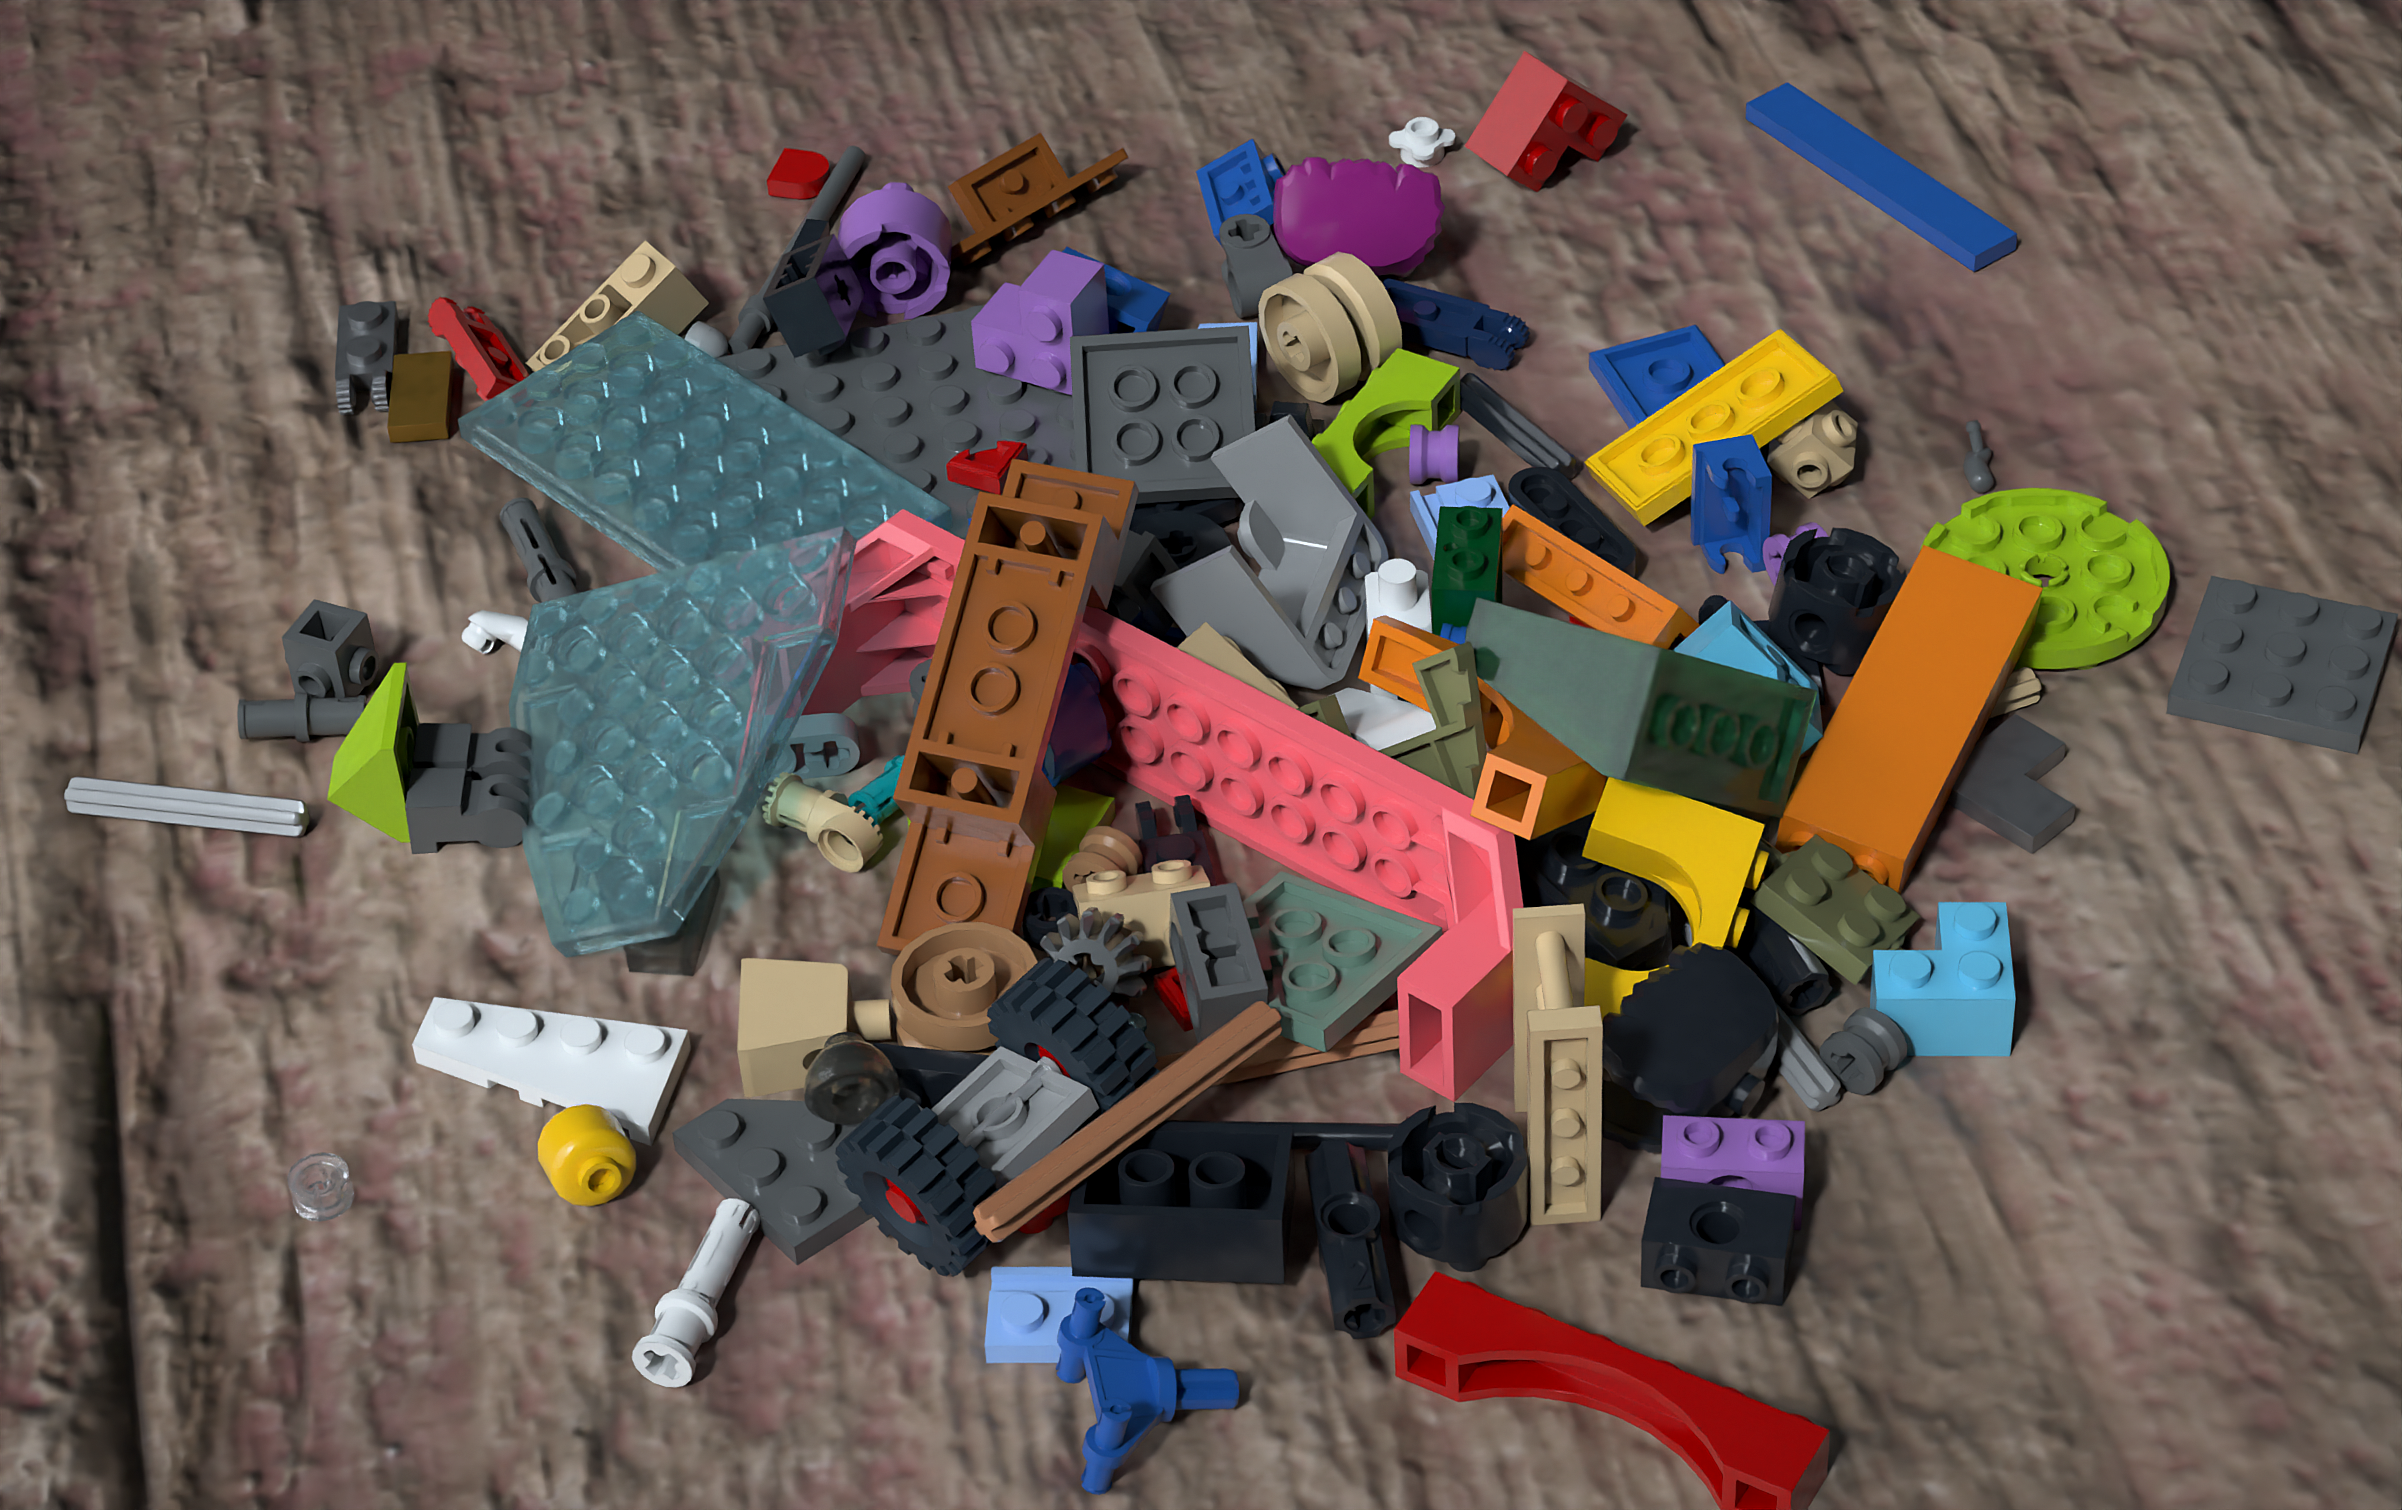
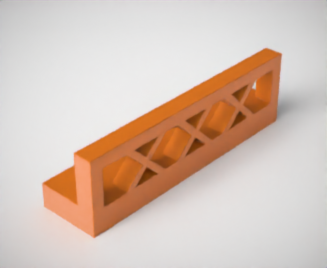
[1503,504,1701,668]

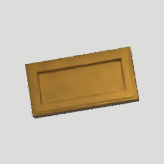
[387,350,454,443]

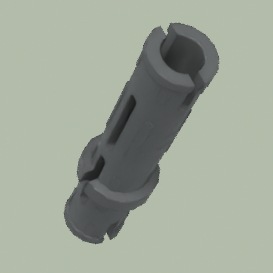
[500,498,588,632]

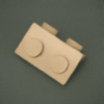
[1072,860,1210,977]

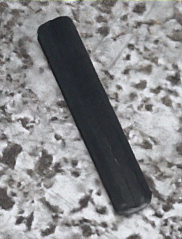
[1460,373,1577,480]

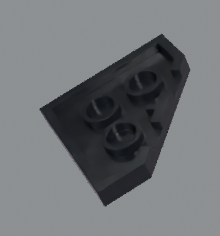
[1514,759,1667,970]

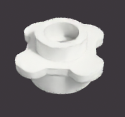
[1389,117,1455,167]

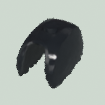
[1602,942,1779,1153]

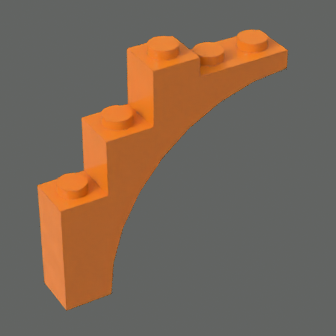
[1358,615,1615,840]

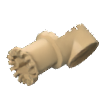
[762,772,883,873]

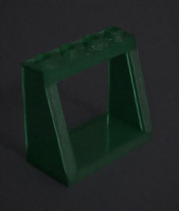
[1465,598,1818,818]

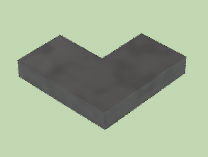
[1946,714,2075,854]

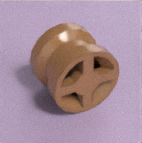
[1062,826,1143,893]

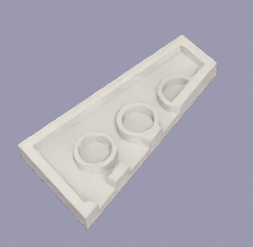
[412,997,691,1146]

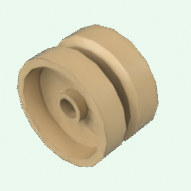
[1258,252,1402,403]

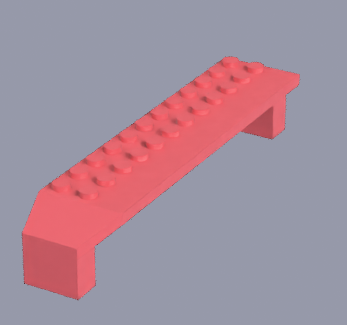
[743,509,1524,1102]

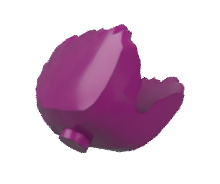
[1273,157,1446,277]

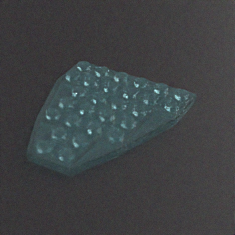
[508,526,857,958]

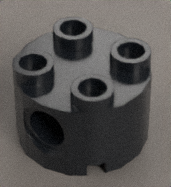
[1767,527,1907,675]
[1388,1103,1527,1272]

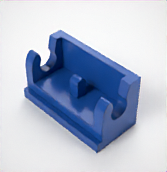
[1690,434,1772,574]

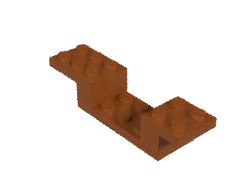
[876,459,1139,956]

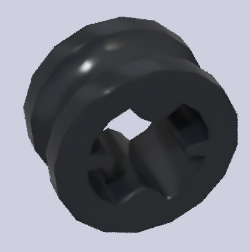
[1022,887,1079,951]

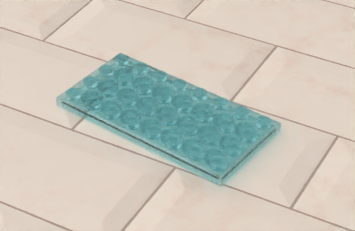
[458,311,953,628]

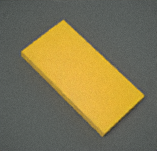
[1584,329,1844,527]

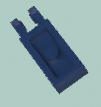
[1383,278,1530,371]

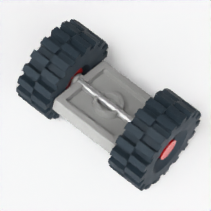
[835,958,1160,1277]

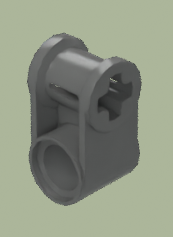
[1219,214,1293,318]

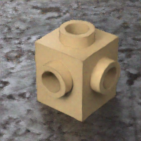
[1767,400,1858,499]

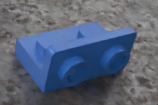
[1196,139,1287,246]

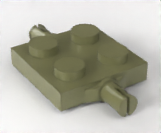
[1749,834,1920,985]

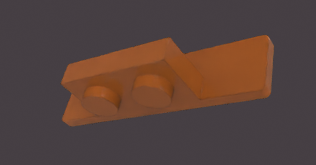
[948,132,1129,267]

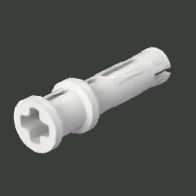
[632,1198,760,1388]

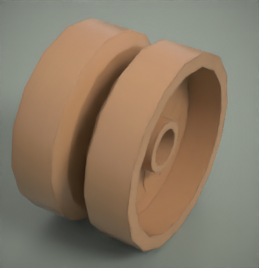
[891,922,1038,1055]

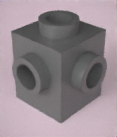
[282,599,379,698]

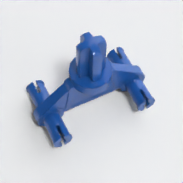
[1056,1287,1239,1495]

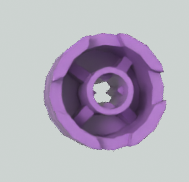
[838,182,952,320]

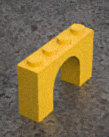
[1582,771,1769,1020]

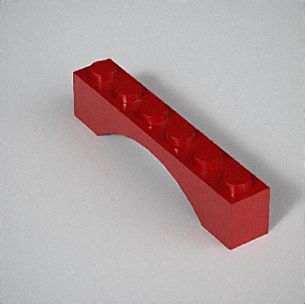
[1394,1271,1830,1510]

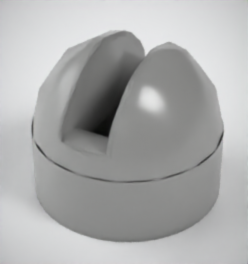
[680,321,728,364]

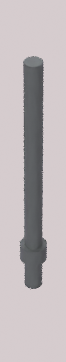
[728,146,866,355]

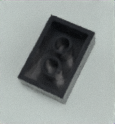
[1068,1119,1296,1284]

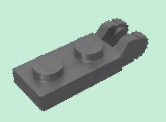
[335,301,399,415]

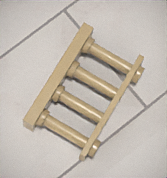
[1513,904,1603,1226]

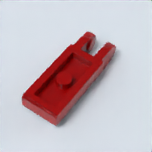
[427,297,541,412]

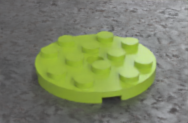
[1920,488,2170,670]

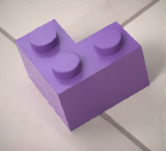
[971,250,1110,395]

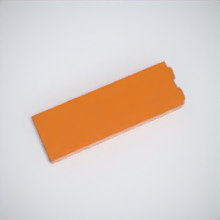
[1775,545,2043,895]

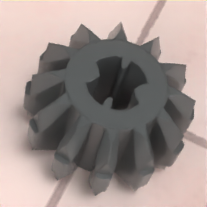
[1039,907,1152,1011]

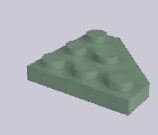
[1243,871,1443,1053]

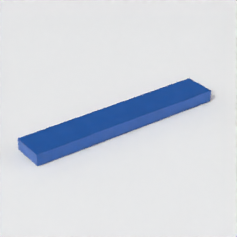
[1746,82,2017,272]

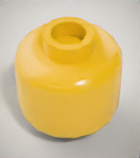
[537,1104,636,1207]

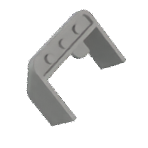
[1150,415,1389,690]

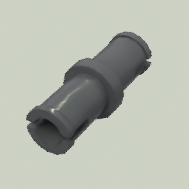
[237,692,367,742]

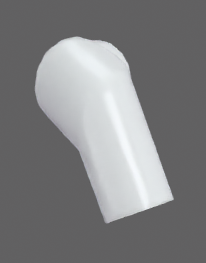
[462,610,556,663]

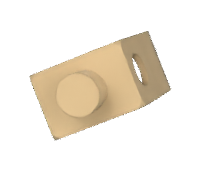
[737,958,893,1097]

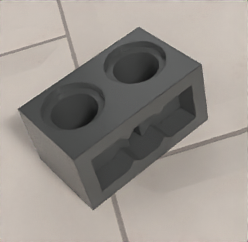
[1169,882,1268,1044]

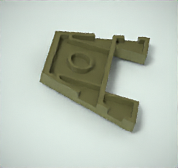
[1297,641,1487,800]

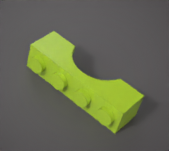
[1312,348,1461,520]

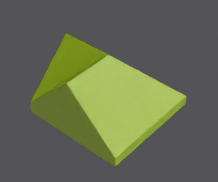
[327,662,420,843]

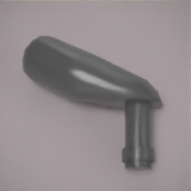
[1963,420,1993,493]

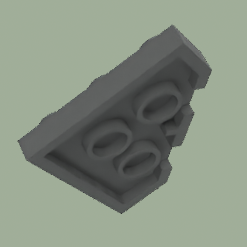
[672,1098,923,1266]

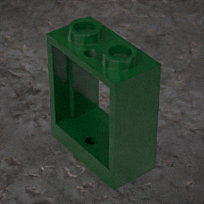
[1431,506,1504,636]

